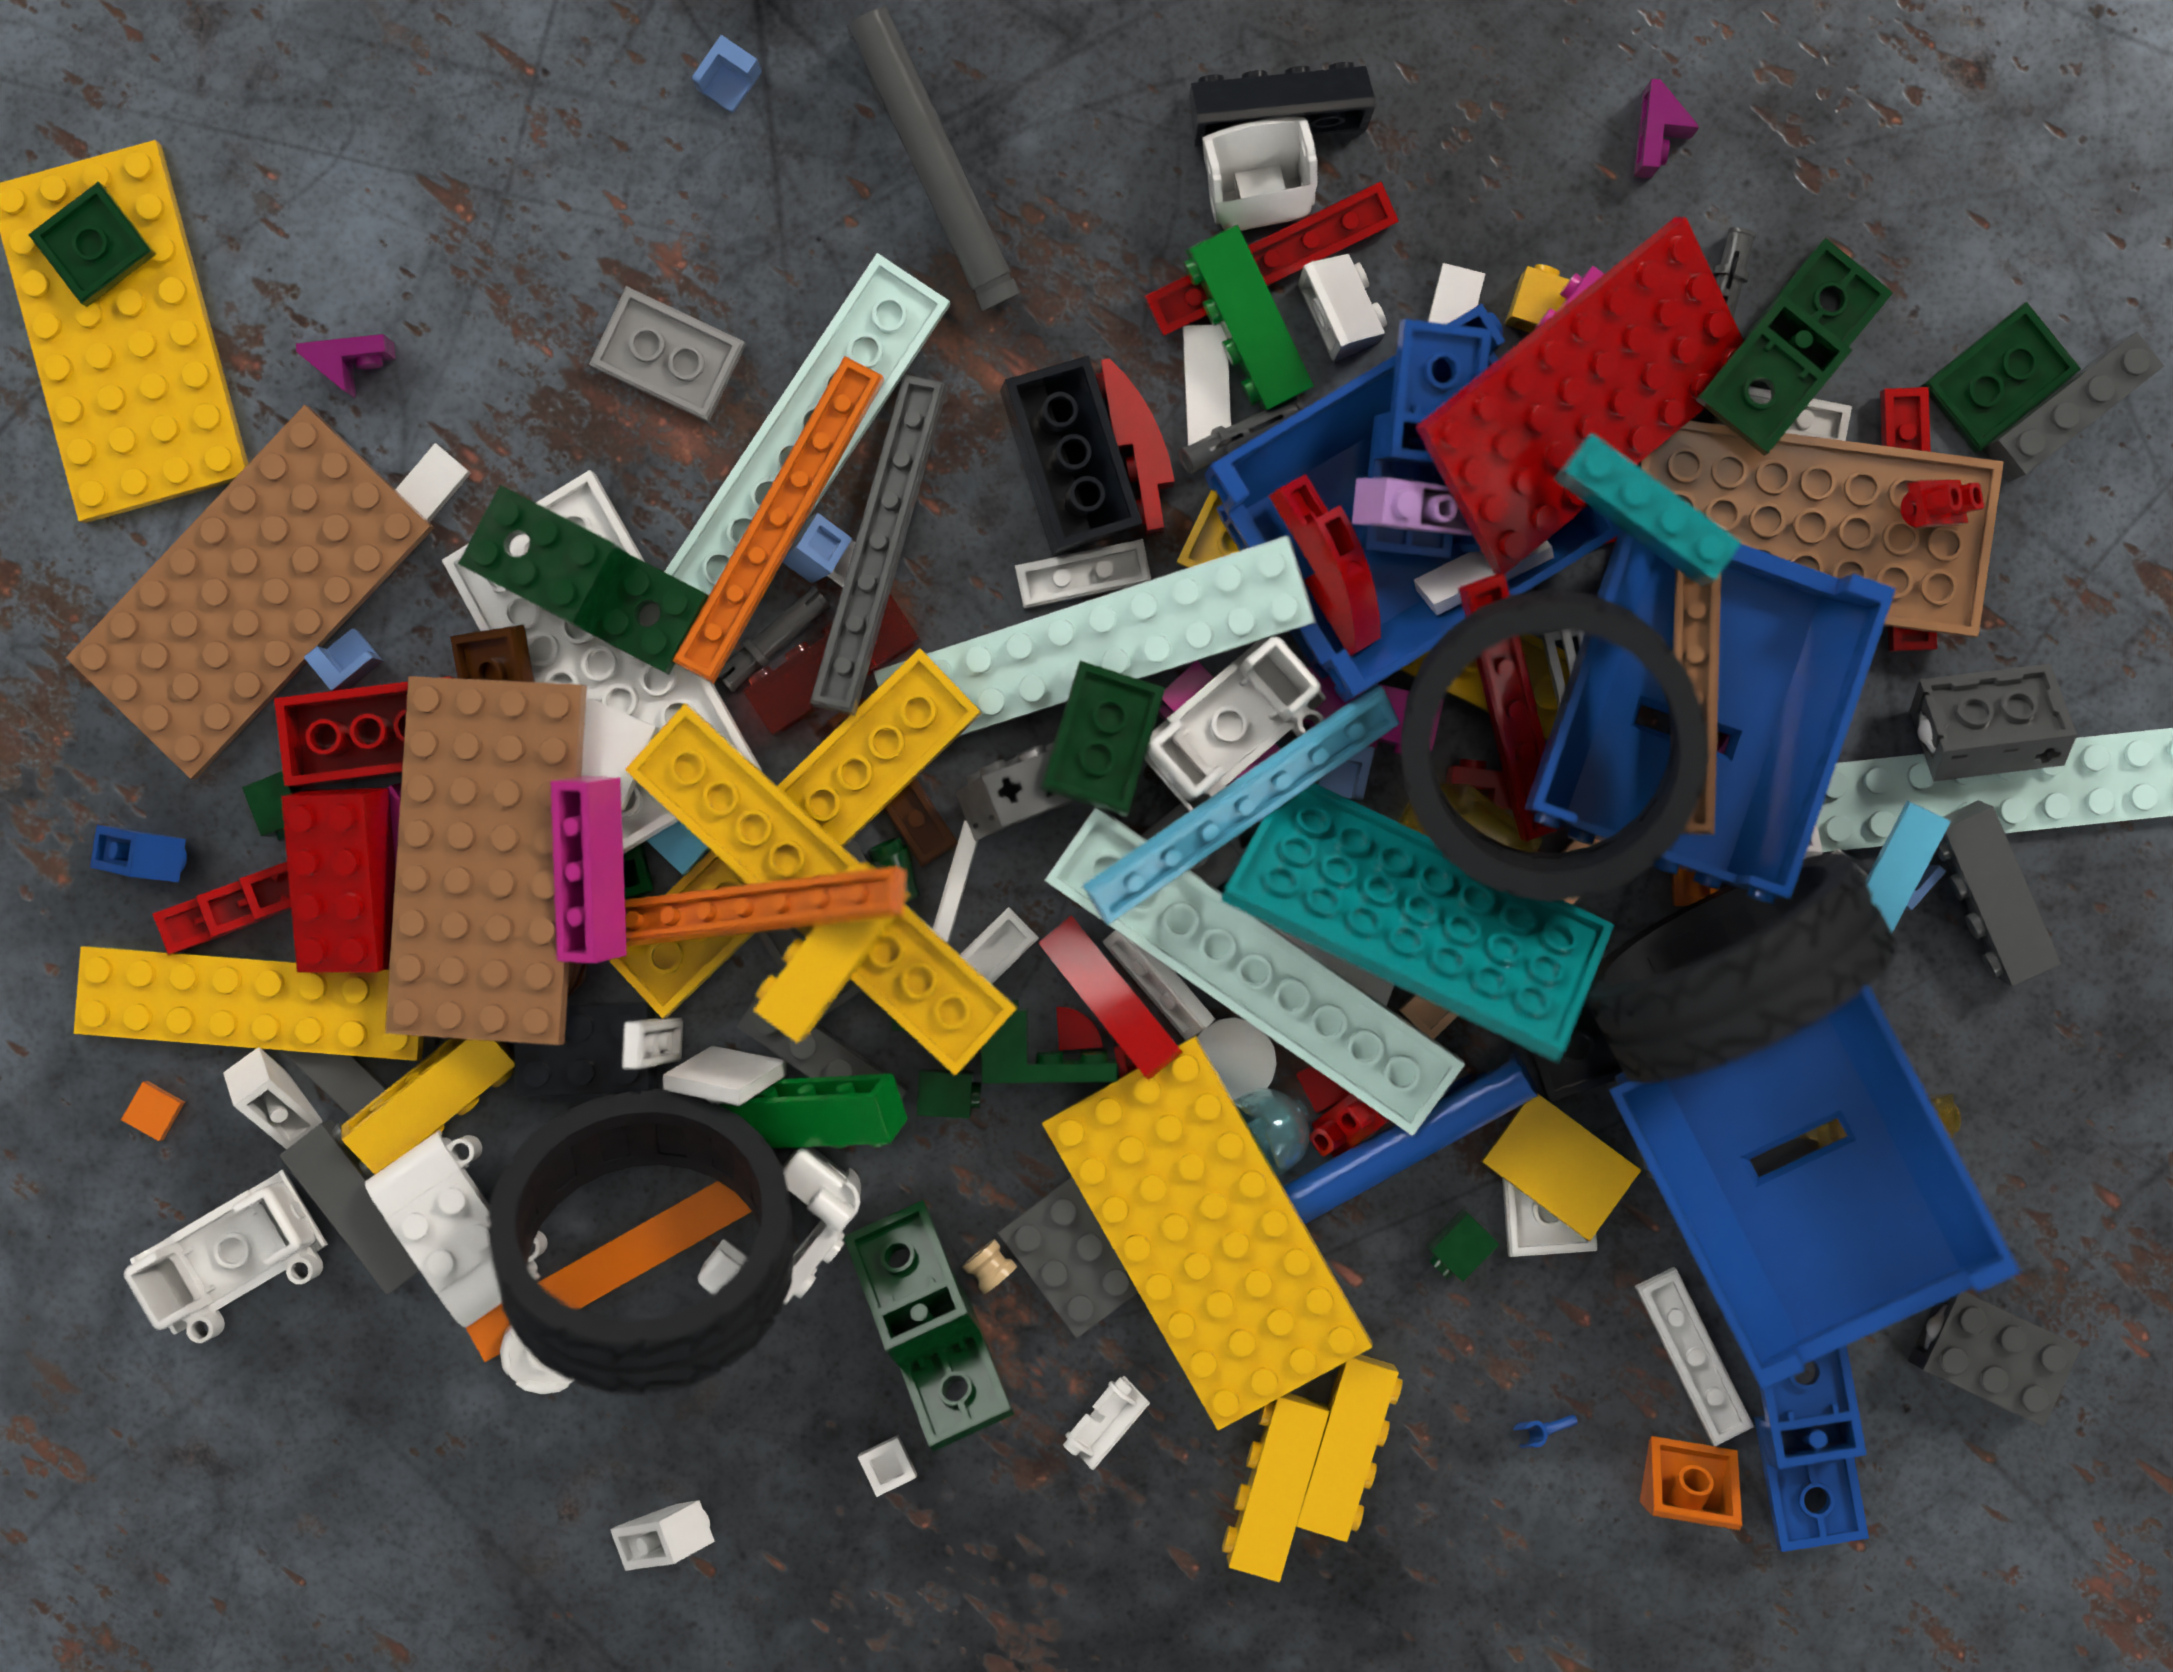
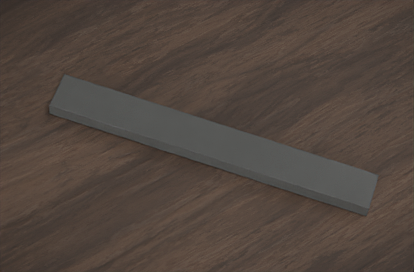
[810,374,948,716]

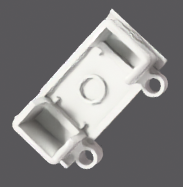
[1144,637,1326,812]
[365,1130,547,1328]
[698,1147,861,1304]
[124,1169,328,1343]

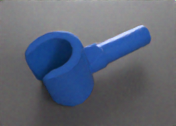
[1513,1414,1578,1449]

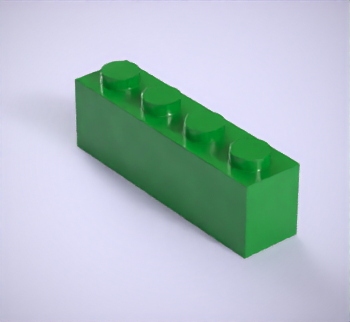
[1183,225,1314,410]
[719,1073,908,1150]

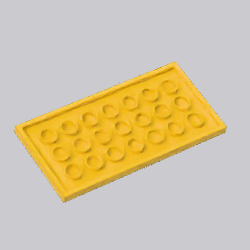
[0,140,248,523]
[1042,1035,1373,1431]

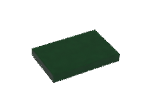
[1921,301,2081,453]
[1040,661,1165,816]

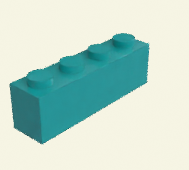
[1554,433,1742,587]

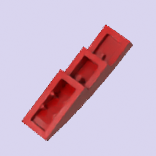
[152,862,291,956]
[1038,915,1183,1081]

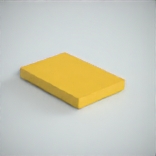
[1481,1093,1641,1241]

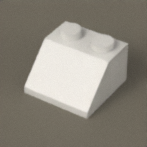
[1297,254,1387,363]

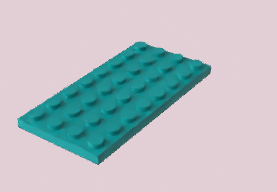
[1221,783,1614,1062]

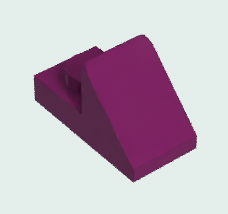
[1634,79,1699,178]
[296,334,396,398]

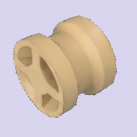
[962,1239,1017,1294]

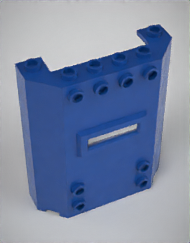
[1204,303,1620,702]
[1524,528,1896,904]
[1609,985,2021,1390]

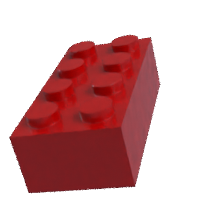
[274,676,457,788]
[281,788,396,973]

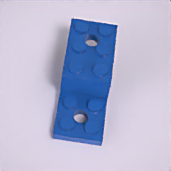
[1361,319,1492,558]
[1754,1345,1869,1552]

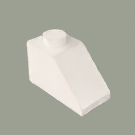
[223,1047,323,1149]
[610,1500,715,1571]

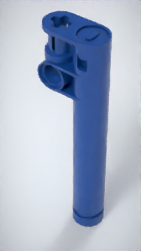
[1283,1051,1538,1224]

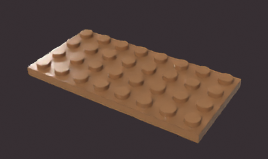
[66,404,435,779]
[1639,421,2004,638]
[385,676,587,1045]

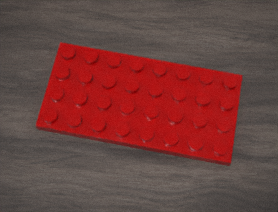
[1416,217,1744,575]

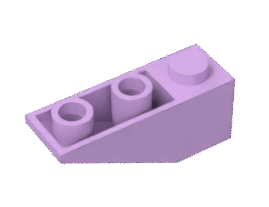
[1352,478,1474,536]

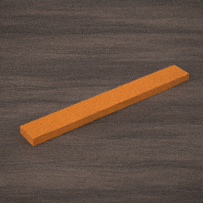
[672,356,884,684]
[625,866,906,947]
[466,1180,789,1362]

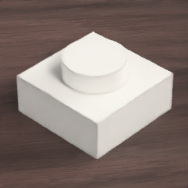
[858,1435,917,1497]

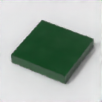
[28,181,156,307]

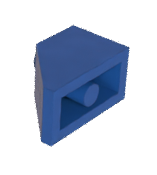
[90,825,187,883]

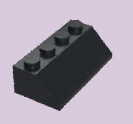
[1190,62,1376,147]
[1000,355,1142,557]

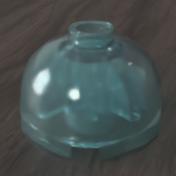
[1234,1088,1310,1177]

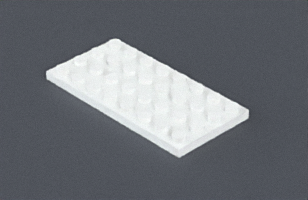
[442,470,762,854]

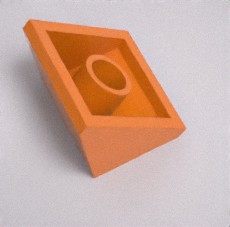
[1639,1436,1742,1530]

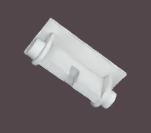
[1063,1376,1150,1470]

